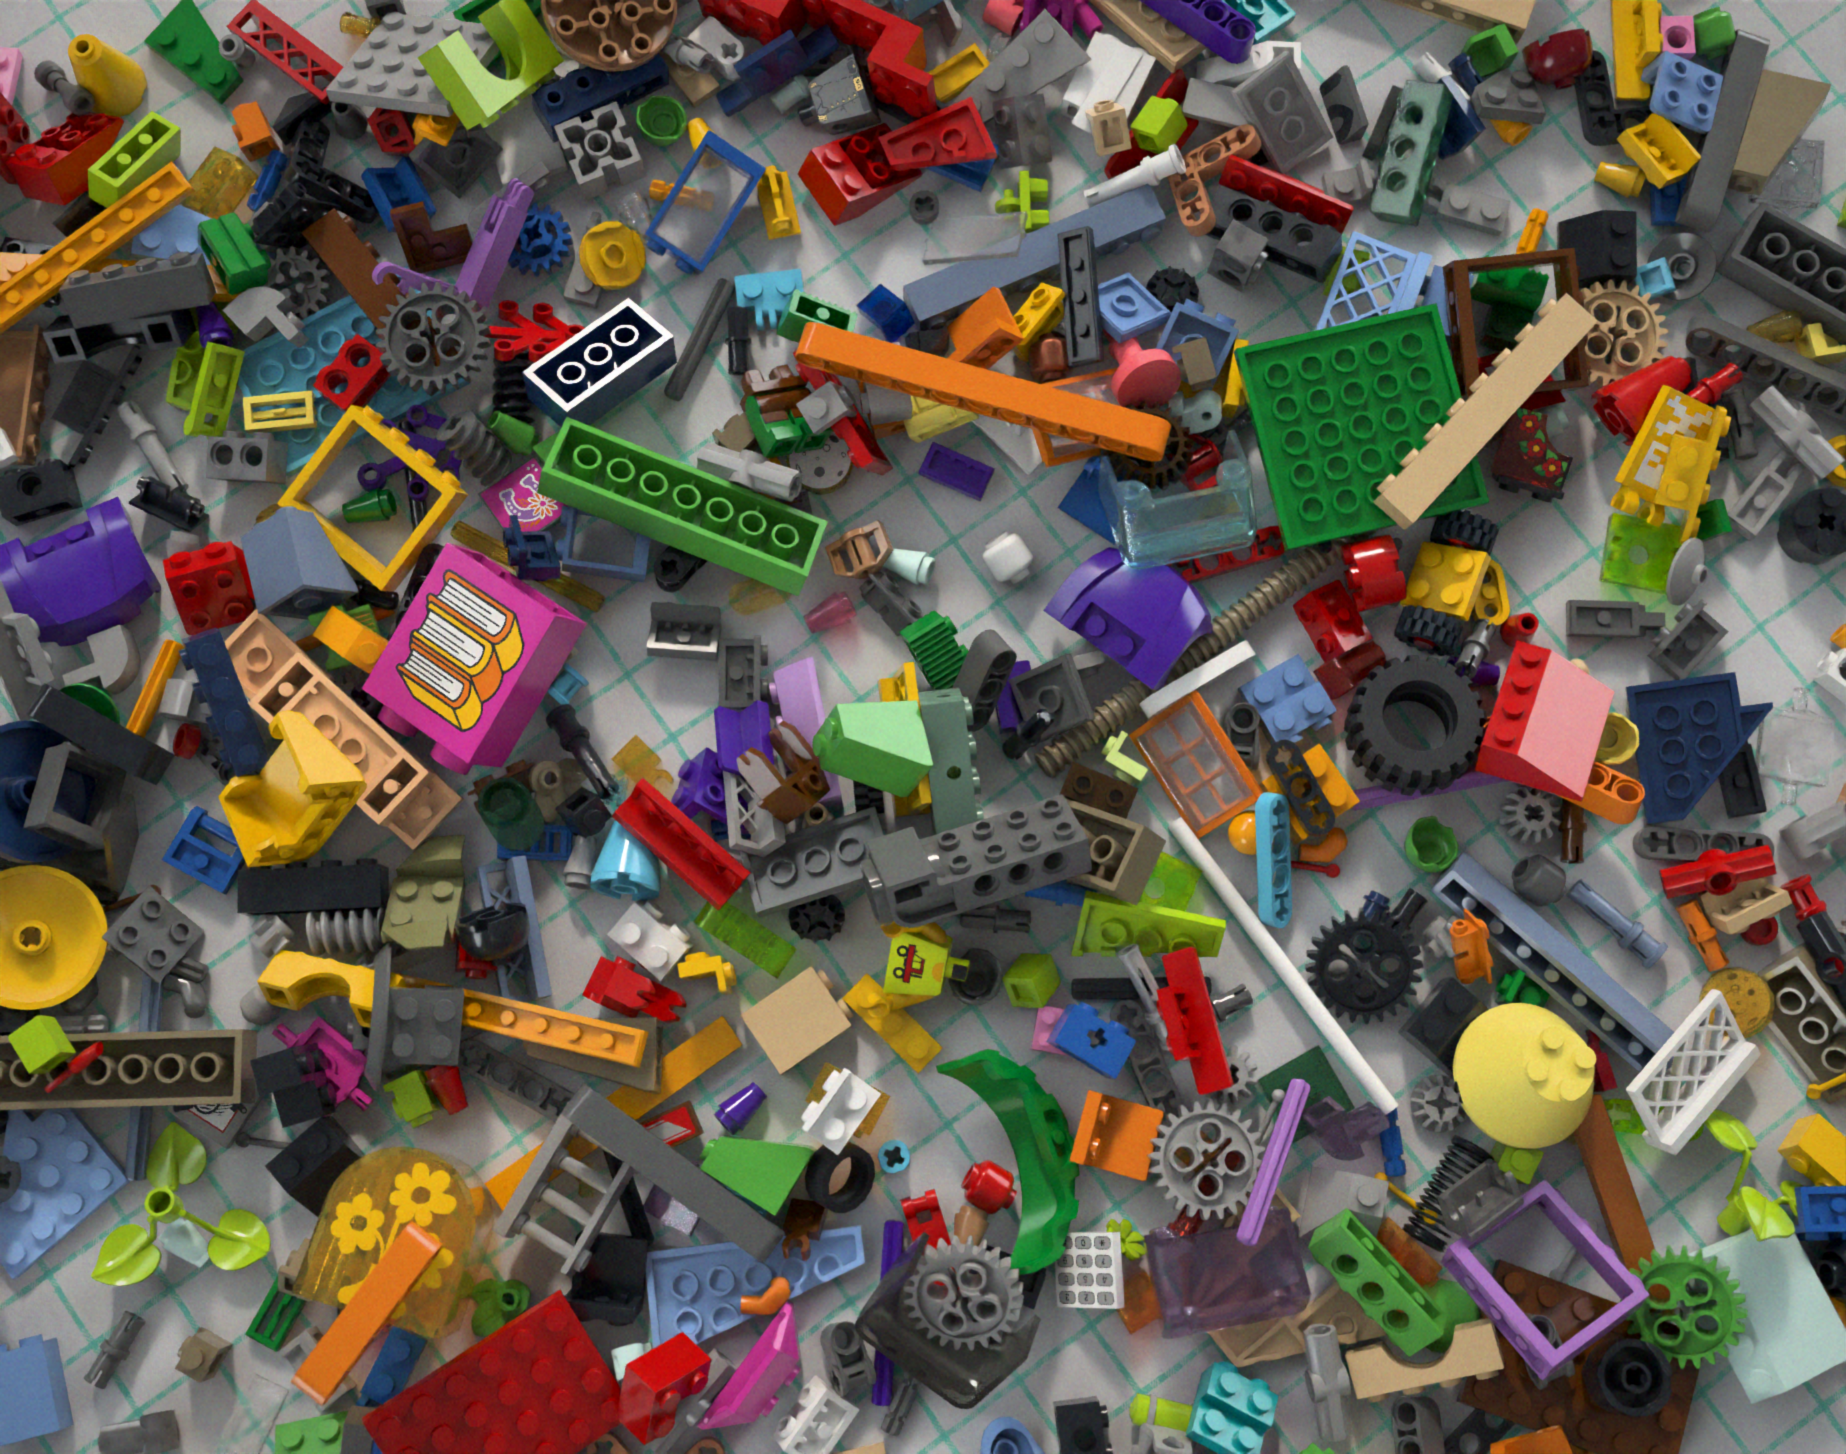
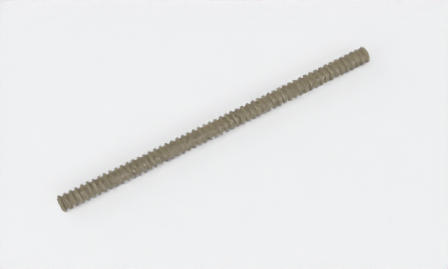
[1034,414,1522,779]

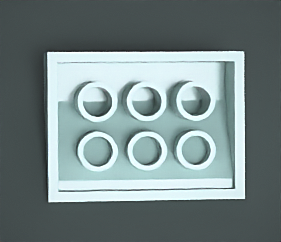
[1688,1229,1846,1404]

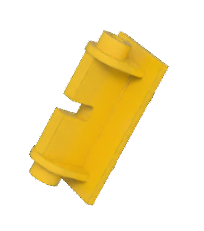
[756,165,801,240]

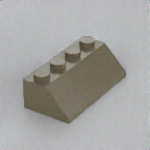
[1755,942,1846,1104]

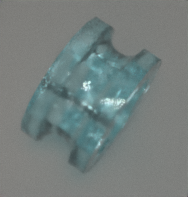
[603,774,629,807]

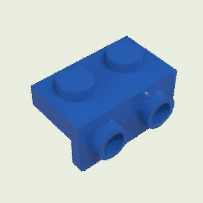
[361,157,436,233]

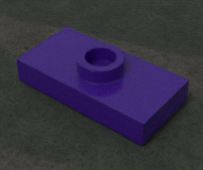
[919,442,995,502]

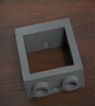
[23,742,127,852]

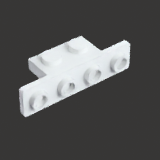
[972,414,1042,474]

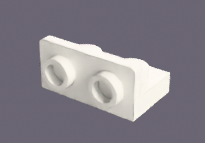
[800,1068,881,1155]
[773,1375,860,1454]

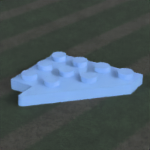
[0,1108,131,1279]

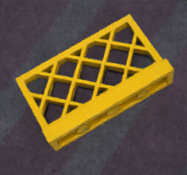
[877,662,932,818]

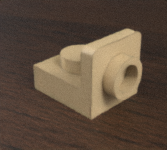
[1085,100,1131,157]

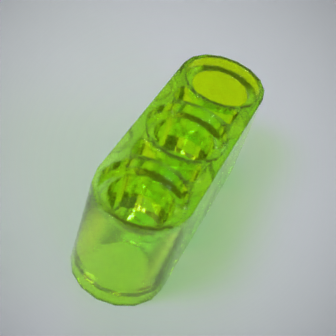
[693,901,797,979]

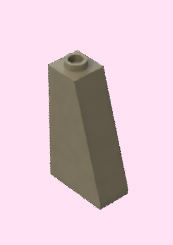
[1727,69,1831,196]
[522,1017,663,1094]

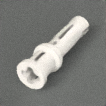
[1084,144,1186,208]

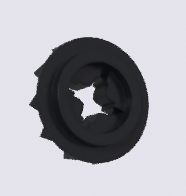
[1146,266,1199,313]
[788,894,845,944]

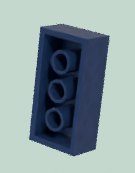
[522,298,677,427]

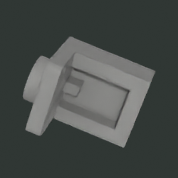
[796,381,857,435]

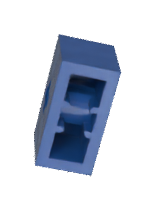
[1046,1002,1136,1079]

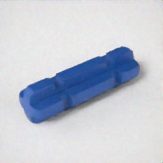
[247,150,288,213]
[1376,1107,1407,1177]

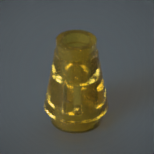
[1746,309,1803,343]

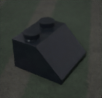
[1557,210,1637,289]
[265,1116,378,1219]

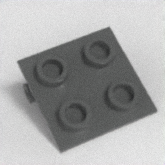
[101,886,204,984]

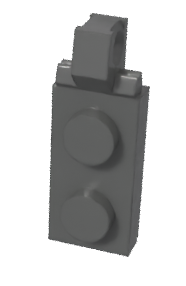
[1566,600,1666,638]

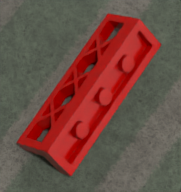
[226,0,343,105]
[612,778,751,911]

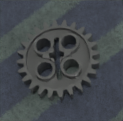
[375,282,491,395]

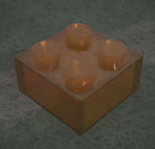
[1115,1269,1169,1335]

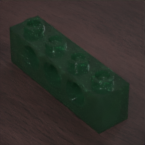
[1369,80,1454,226]

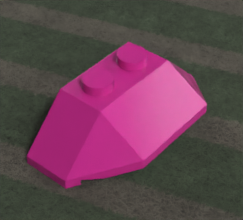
[697,1300,801,1430]

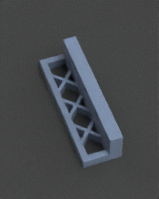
[476,855,552,1002]

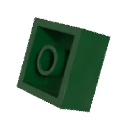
[1479,300,1534,352]

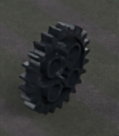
[1305,908,1423,1024]

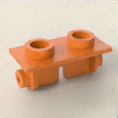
[1449,909,1493,985]

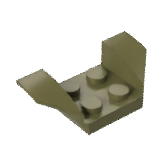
[381,835,466,951]

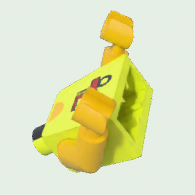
[868,922,970,1020]

